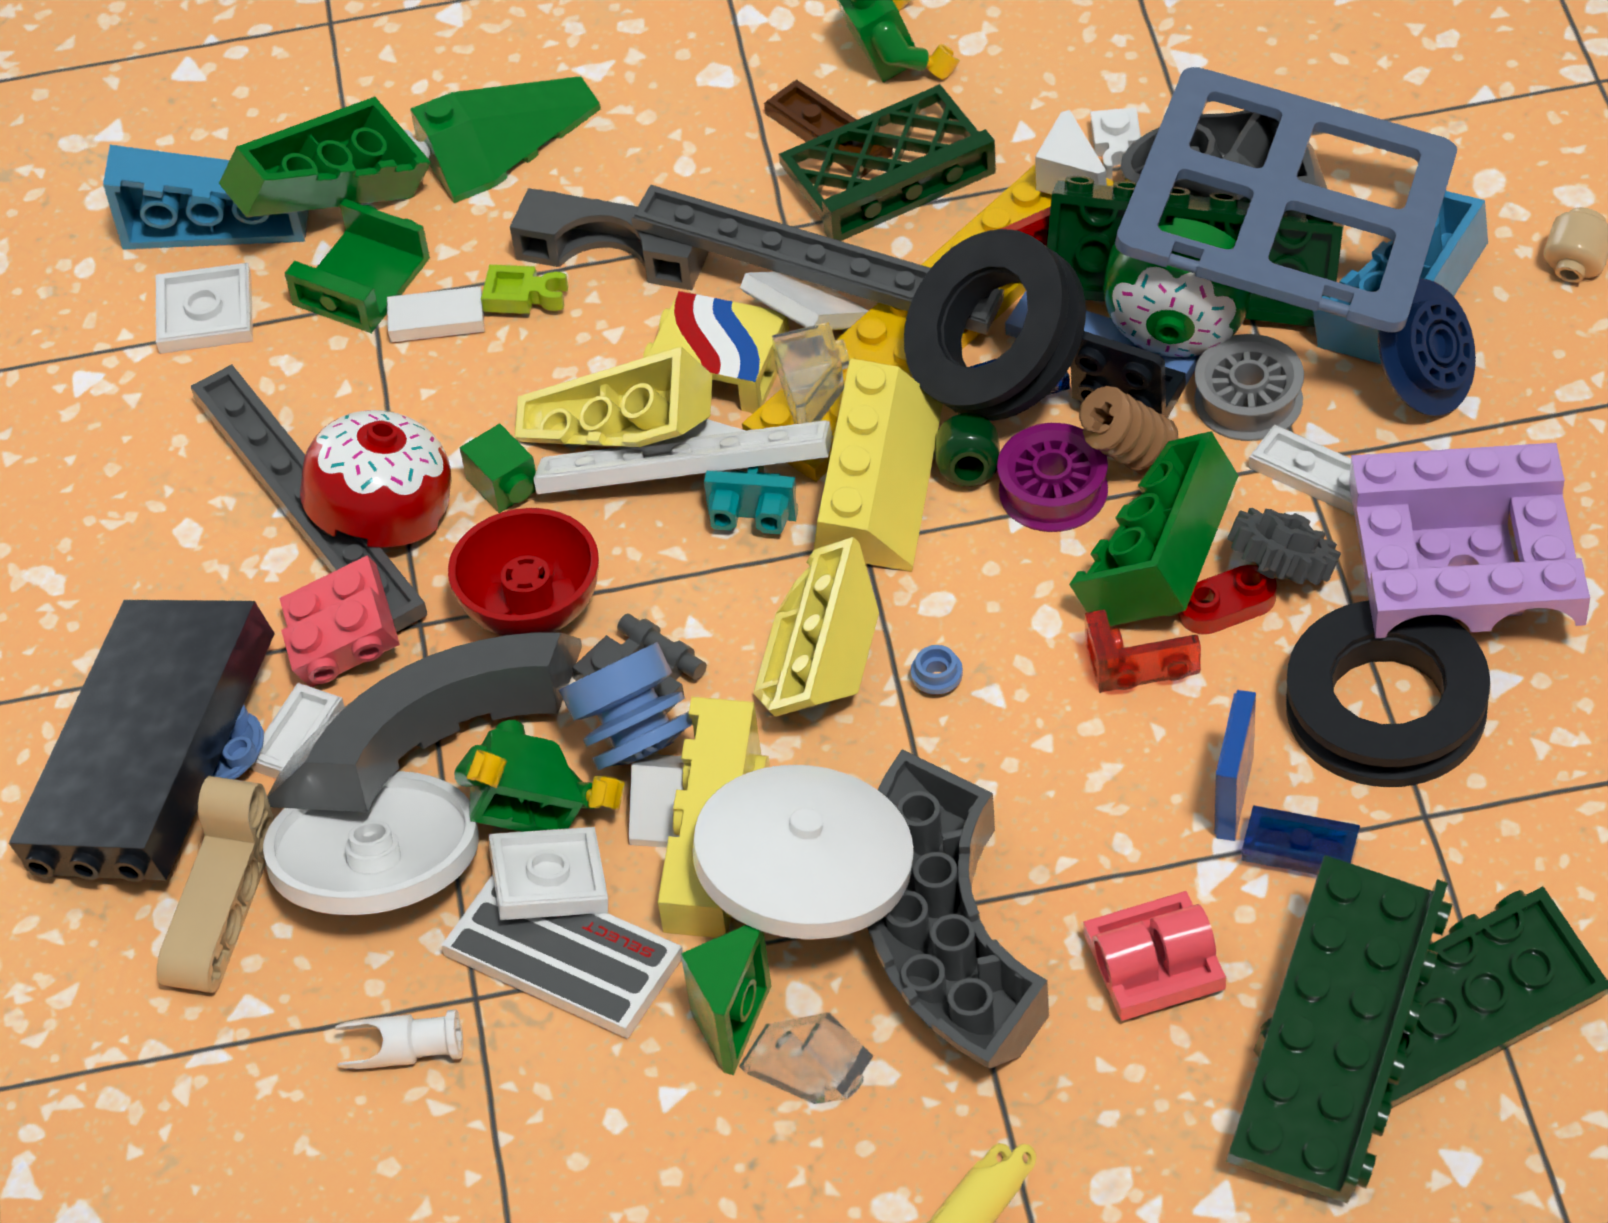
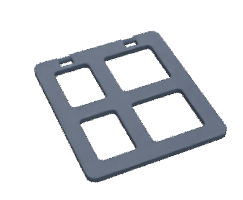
[1115,67,1457,332]

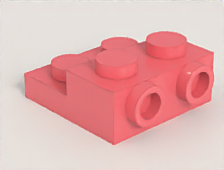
[279,555,400,687]

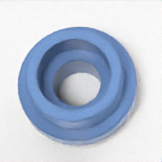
[911,645,963,694]

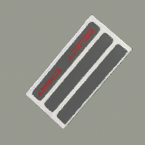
[442,875,683,1039]

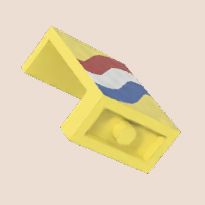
[643,291,791,413]

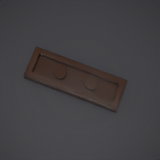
[764,79,893,179]

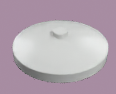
[693,765,913,939]
[263,771,479,915]

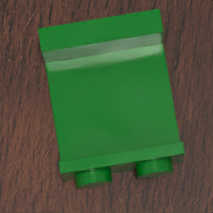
[284,199,430,333]

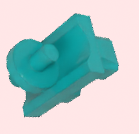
[704,465,798,534]

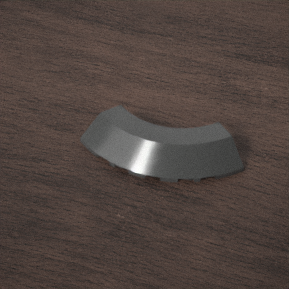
[267,633,582,812]
[867,749,1049,1068]

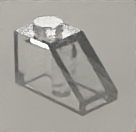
[772,322,849,424]
[739,1012,873,1104]

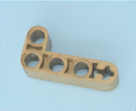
[157,776,274,993]

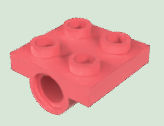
[1083,891,1226,1021]

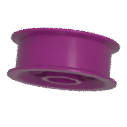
[997,423,1108,532]

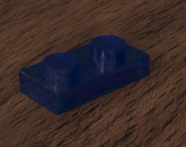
[1242,805,1360,875]

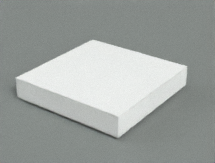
[156,263,253,354]
[740,272,869,331]
[489,827,608,920]

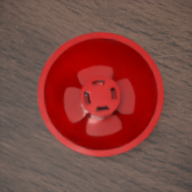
[448,508,599,636]

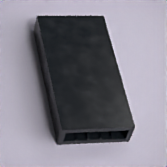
[9,600,275,882]

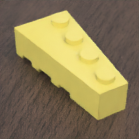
[658,697,770,938]

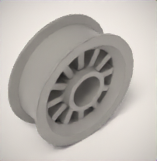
[1195,334,1304,441]

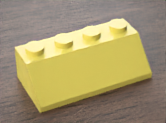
[814,358,943,572]

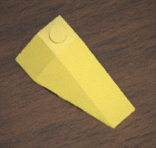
[515,347,713,447]

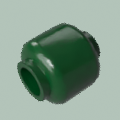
[935,413,1000,487]

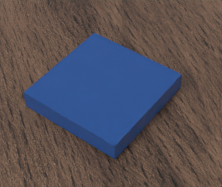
[1214,690,1256,841]

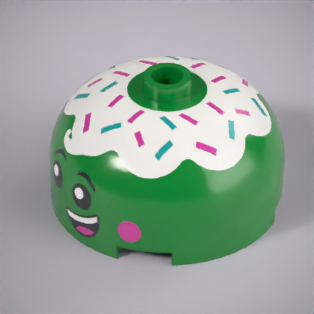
[1104,218,1252,357]

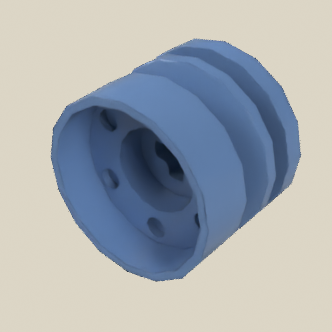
[559,642,693,770]

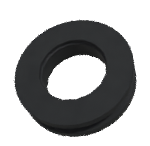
[904,229,1086,421]
[1286,600,1490,787]

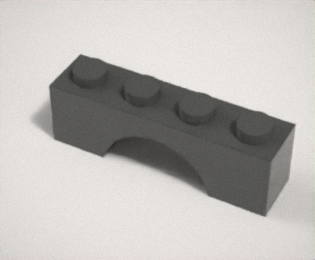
[510,188,709,291]

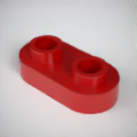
[1178,564,1277,634]

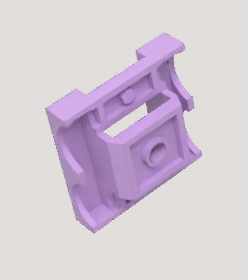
[1349,443,1590,638]

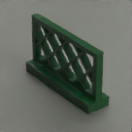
[779,84,996,241]

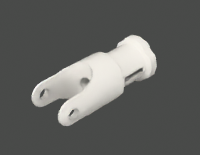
[335,1009,463,1069]

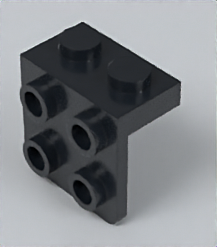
[1071,331,1186,418]

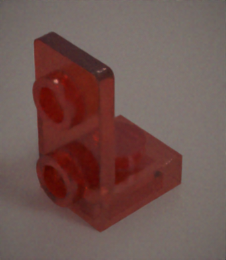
[1085,609,1201,693]

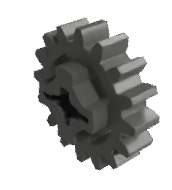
[1227,508,1341,585]

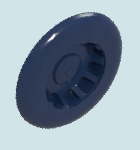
[1378,279,1476,416]

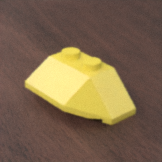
[753,537,879,717]

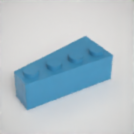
[103,145,309,250]
[1313,191,1488,364]

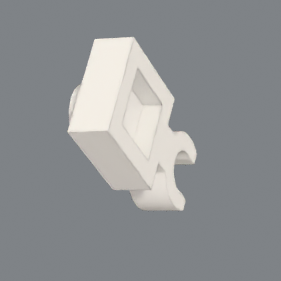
[1090,107,1141,179]

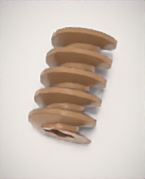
[1079,386,1178,476]

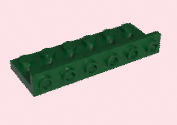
[1047,176,1344,327]
[1226,855,1452,1204]
[1254,886,1608,1108]

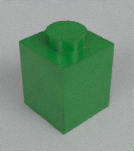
[459,423,536,513]

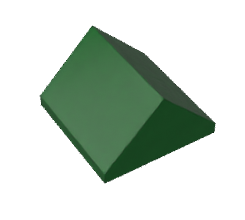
[681,925,772,1075]

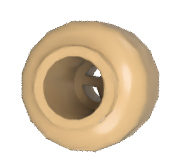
[1544,207,1608,283]

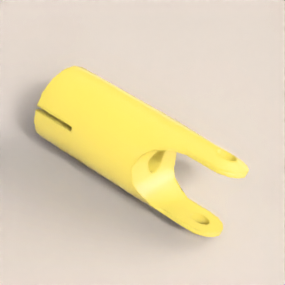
[928,1143,1036,1223]

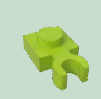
[481,264,569,314]

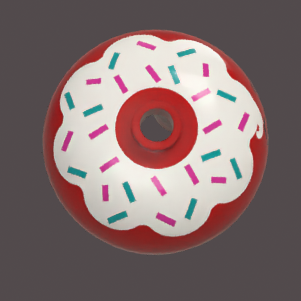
[300,410,451,547]

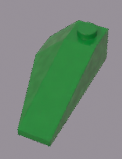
[410,76,601,204]

